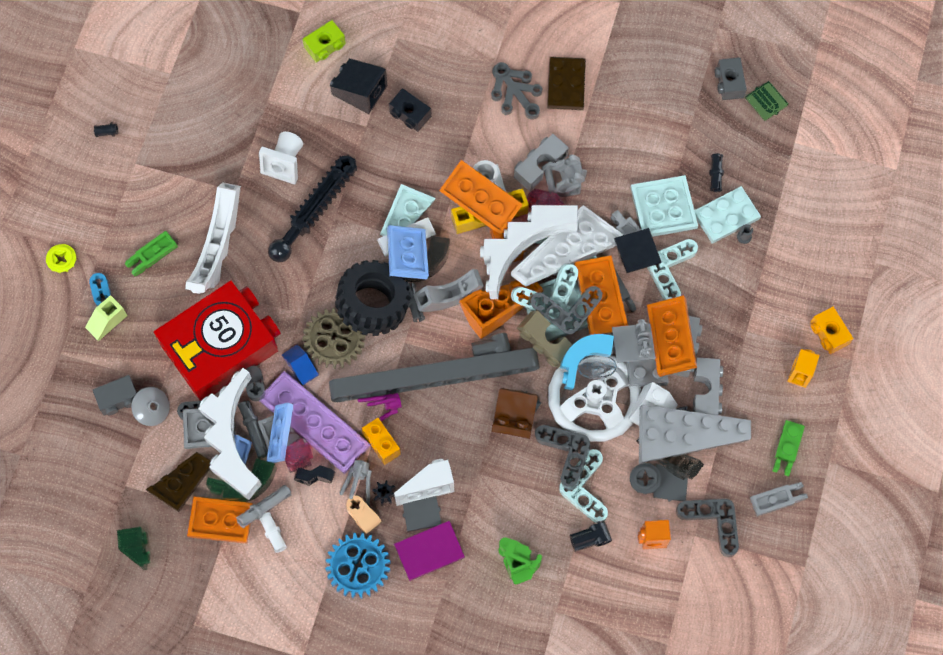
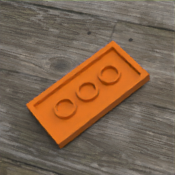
[439,159,523,235]
[574,255,628,335]
[647,295,697,377]

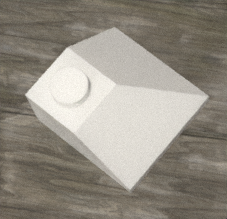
[628,382,678,426]

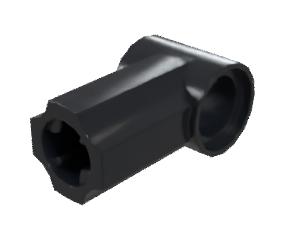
[569,521,612,552]

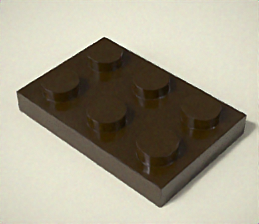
[547,57,586,111]

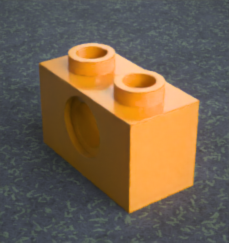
[810,306,854,354]
[787,349,820,388]
[362,418,401,465]

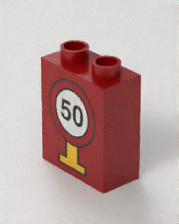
[153,280,281,401]

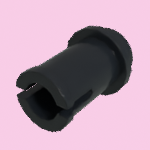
[94,122,119,137]

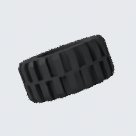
[335,260,411,336]

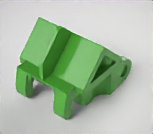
[499,537,542,585]

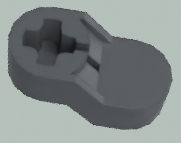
[246,366,265,401]

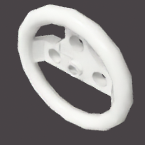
[548,355,642,442]

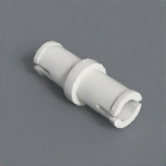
[259,512,287,553]

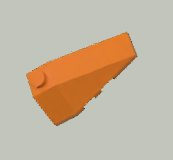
[459,280,544,339]

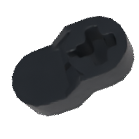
[294,465,336,486]

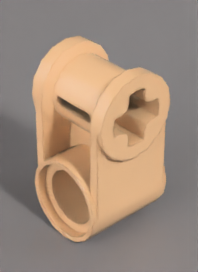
[346,496,382,534]

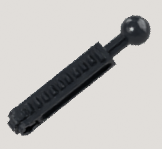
[268,154,357,263]

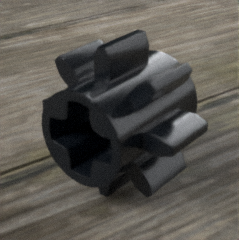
[372,480,395,506]

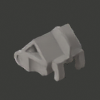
[542,155,587,199]

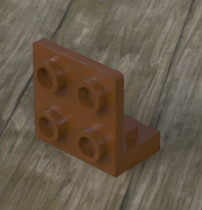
[491,388,538,439]

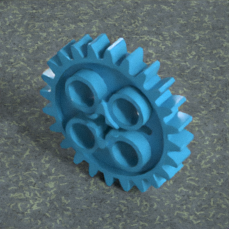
[325,533,391,599]

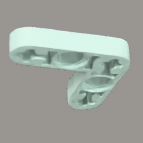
[647,239,698,300]
[511,263,578,318]
[559,449,608,523]

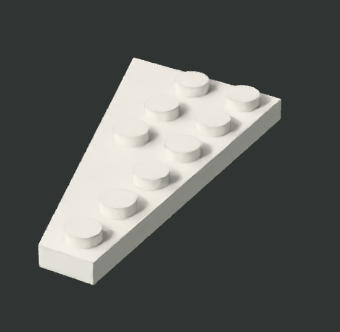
[511,205,623,287]

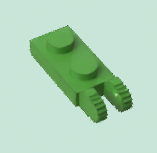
[125,231,178,276]
[772,420,805,476]

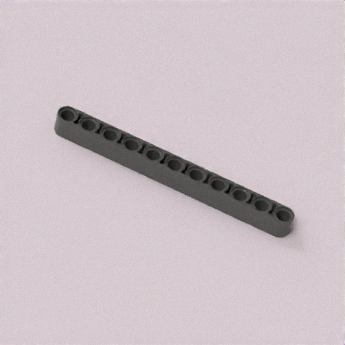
[329,348,540,402]

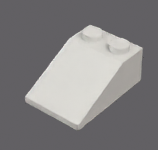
[394,459,454,506]

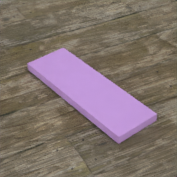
[260,371,371,475]

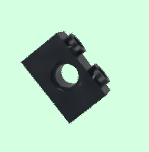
[389,88,432,132]

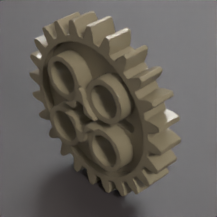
[303,308,365,369]

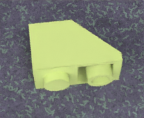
[85,295,127,341]

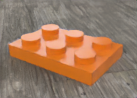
[187,497,253,544]

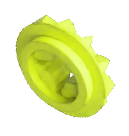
[46,244,77,273]

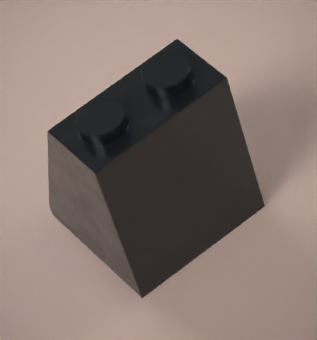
[330,58,388,114]

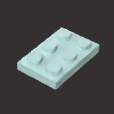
[694,186,761,244]

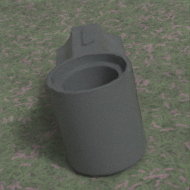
[471,333,511,357]

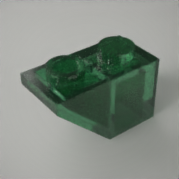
[117,527,150,570]

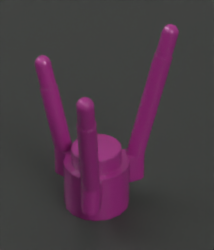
[357,393,402,421]

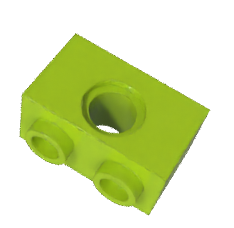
[302,20,346,63]

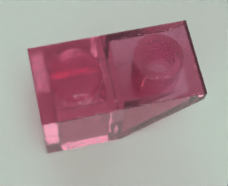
[527,189,565,209]
[285,437,314,473]

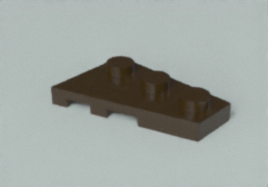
[146,452,211,512]

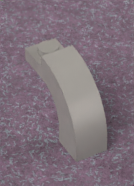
[413,269,484,312]

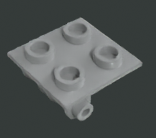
[612,319,656,363]

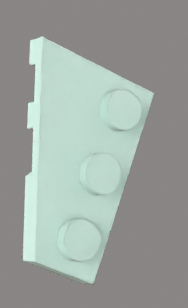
[380,184,436,236]

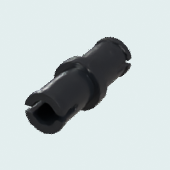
[709,153,724,192]

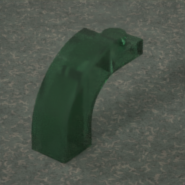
[206,458,277,502]

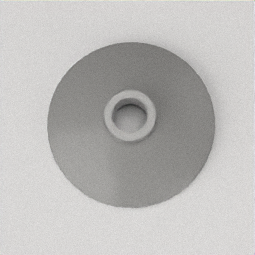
[131,387,170,426]

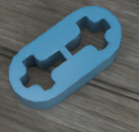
[89,273,111,306]

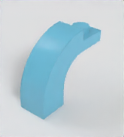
[560,334,614,390]

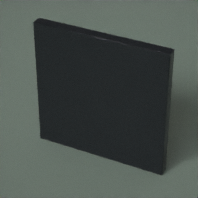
[614,228,662,273]

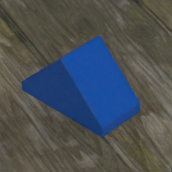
[281,344,319,385]

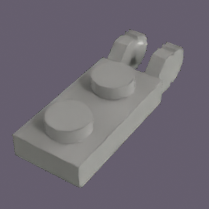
[750,482,808,517]

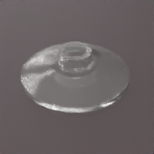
[578,355,617,379]

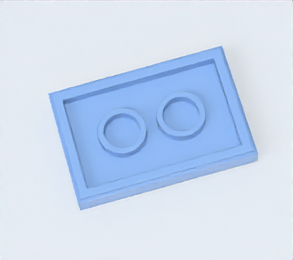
[387,225,429,279]

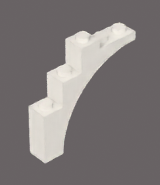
[185,182,241,294]
[480,205,578,299]
[199,368,262,500]

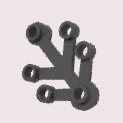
[491,62,542,120]

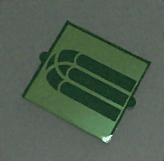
[745,81,789,121]

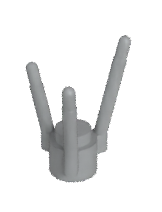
[339,460,372,506]

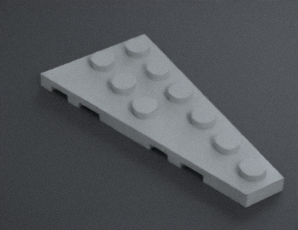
[639,405,751,464]

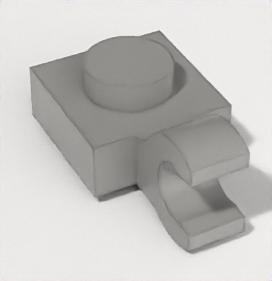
[611,210,641,235]

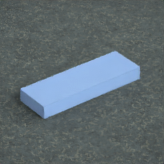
[267,403,293,463]

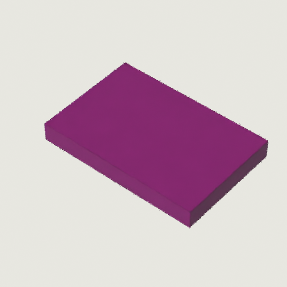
[394,521,465,582]

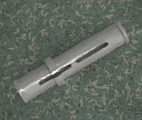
[236,485,291,528]

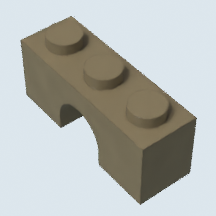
[517,310,573,368]

